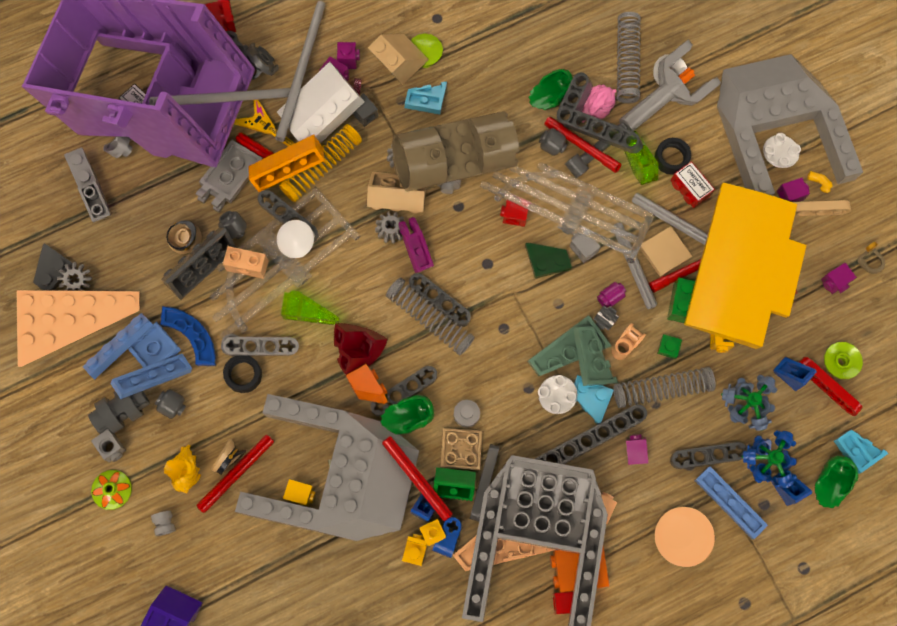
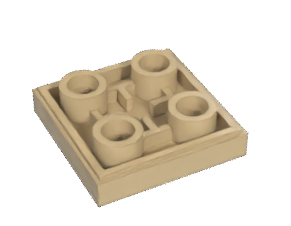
[639,226,693,277]
[440,428,482,471]

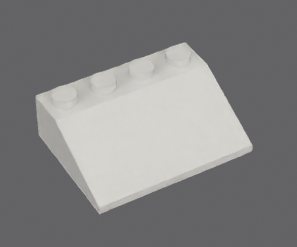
[277,62,365,143]

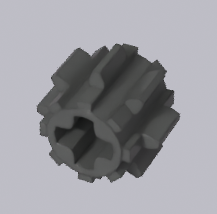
[594,306,619,331]

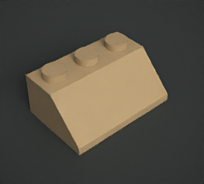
[367,172,426,213]

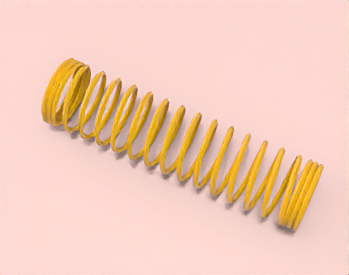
[279,124,362,202]

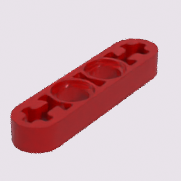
[799,357,863,416]

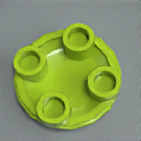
[411,33,443,68]

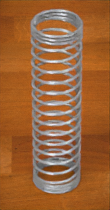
[616,12,641,103]
[386,278,475,356]
[613,367,716,408]

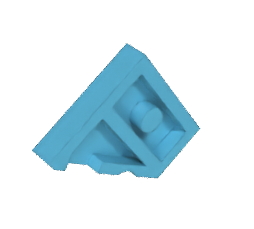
[404,82,447,114]
[574,375,614,425]
[834,430,888,474]

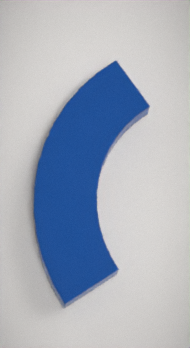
[160,306,216,366]

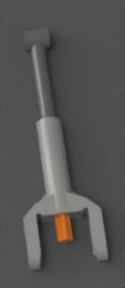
[565,39,721,178]

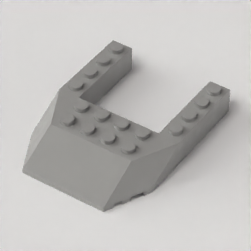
[717,54,863,196]
[235,394,419,541]
[462,455,608,626]

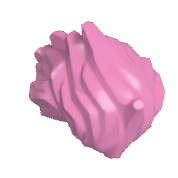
[582,85,616,123]

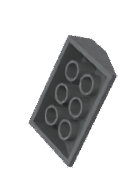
[161,228,236,300]

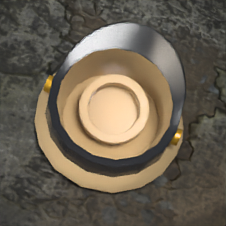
[166,220,202,254]
[211,439,246,475]

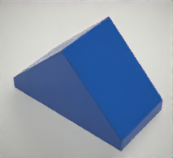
[773,357,816,391]
[771,473,812,506]
[410,494,442,523]

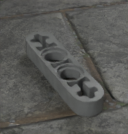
[258,190,318,242]
[409,273,471,327]
[371,366,437,416]
[670,442,747,469]
[469,444,500,522]

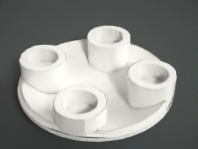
[763,133,801,168]
[277,220,315,258]
[538,375,577,414]

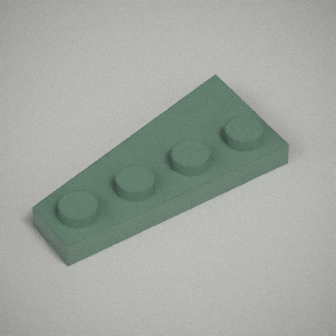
[527,315,611,377]

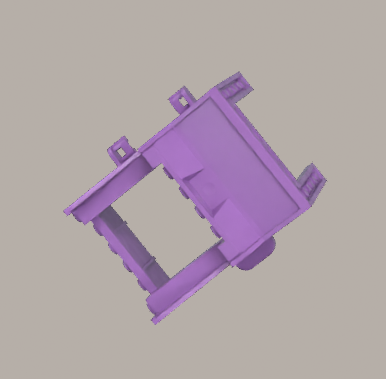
[22,0,255,167]

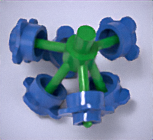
[741,430,797,488]

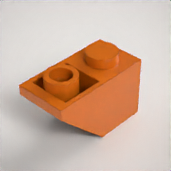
[346,364,388,404]

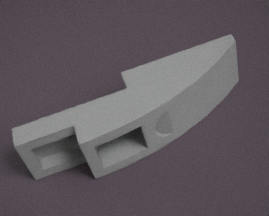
[64,147,111,223]

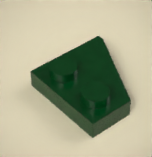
[525,243,572,279]

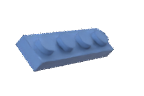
[83,313,153,380]
[111,354,192,399]
[694,466,768,540]

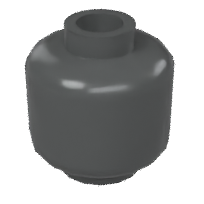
[539,128,567,156]
[218,211,247,239]
[155,389,186,419]

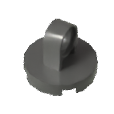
[246,43,279,80]

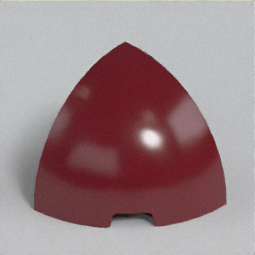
[334,323,388,375]

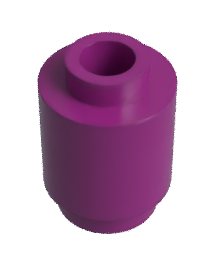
[597,282,626,308]

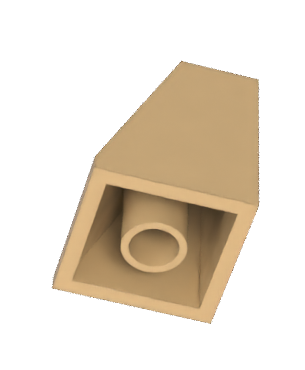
[368,34,429,85]

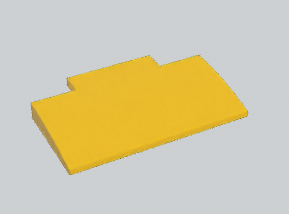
[684,183,807,349]

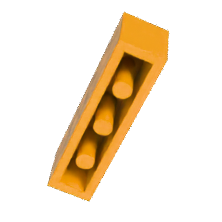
[248,134,325,192]

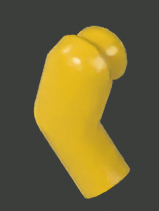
[807,171,833,193]

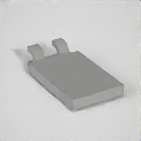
[196,140,263,213]

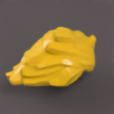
[164,444,201,494]

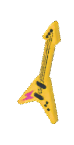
[234,100,295,147]

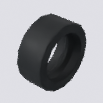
[654,137,691,175]
[223,356,262,393]

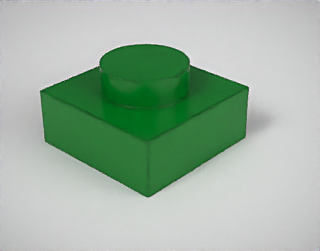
[657,334,682,359]

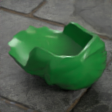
[528,69,573,110]
[380,395,435,434]
[815,456,858,508]

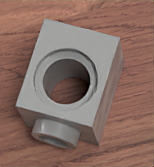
[569,230,601,264]
[91,429,126,463]

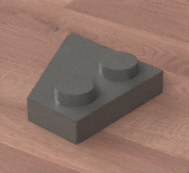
[33,243,72,290]

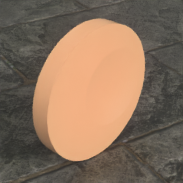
[655,507,715,567]

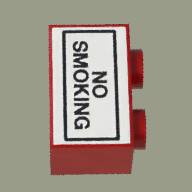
[670,161,715,208]

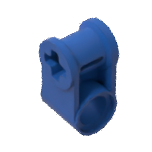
[432,517,462,558]

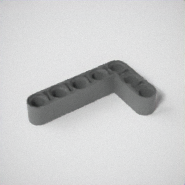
[556,72,643,153]

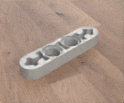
[221,337,299,356]

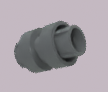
[88,391,150,434]

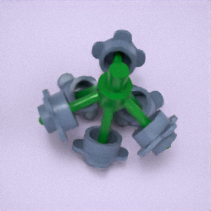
[721,375,777,431]

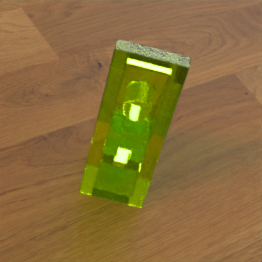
[624,131,658,185]
[281,290,341,325]

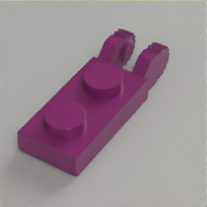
[398,217,434,273]

